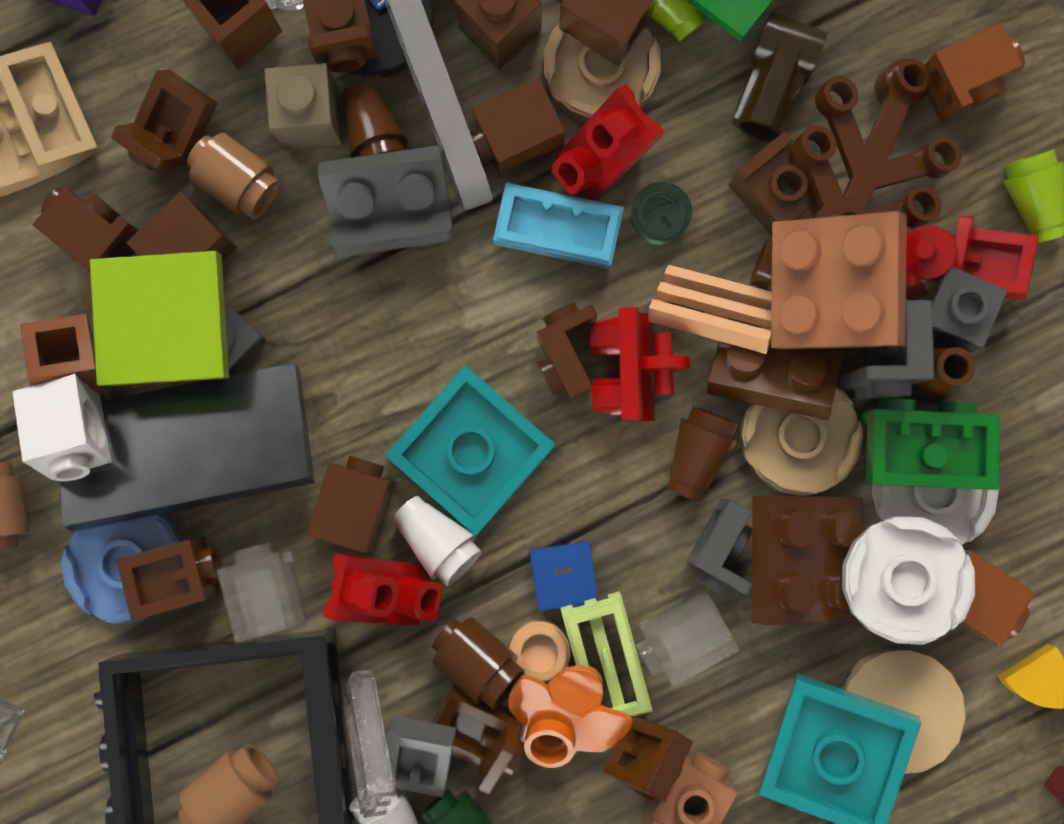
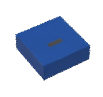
[529,541,599,611]

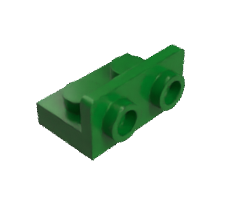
[859,399,1000,490]

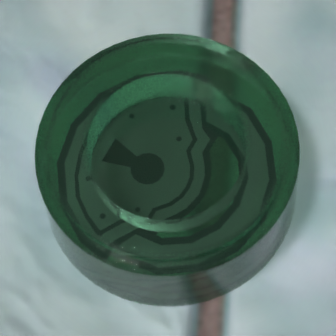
[631,182,692,245]

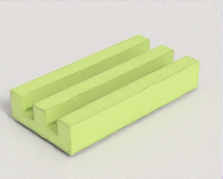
[560,591,653,717]

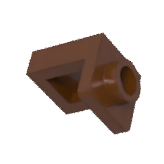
[111,69,218,171]
[537,303,598,402]
[431,684,524,795]

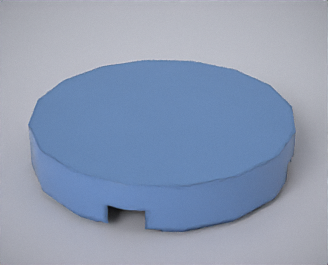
[61,514,185,625]

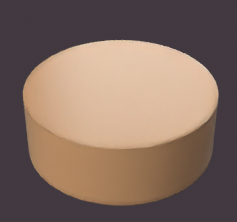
[510,620,570,683]

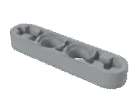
[384,0,492,211]

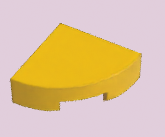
[997,644,1064,709]

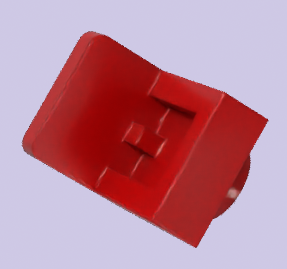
[950,216,1039,301]

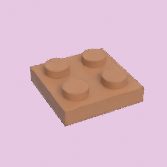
[771,211,907,349]

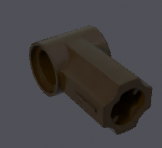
[731,11,827,141]

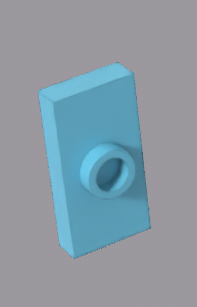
[493,182,624,269]

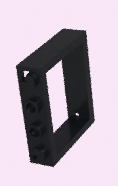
[94,628,354,824]

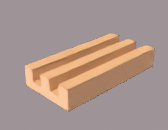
[648,265,772,354]

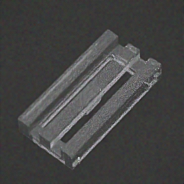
[342,669,395,818]

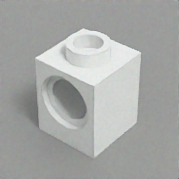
[13,374,111,481]

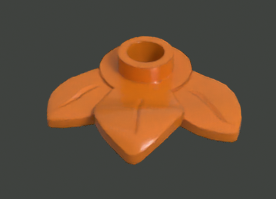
[508,665,632,768]

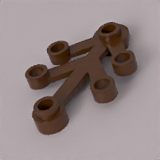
[793,58,962,228]

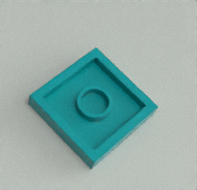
[385,365,556,536]
[759,674,921,824]

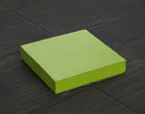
[90,251,229,387]

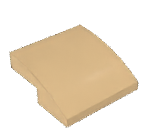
[0,42,98,197]

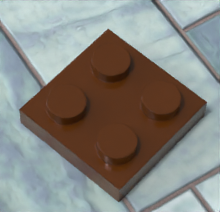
[752,496,863,625]

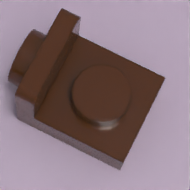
[303,0,378,72]
[116,537,223,621]
[603,715,693,802]

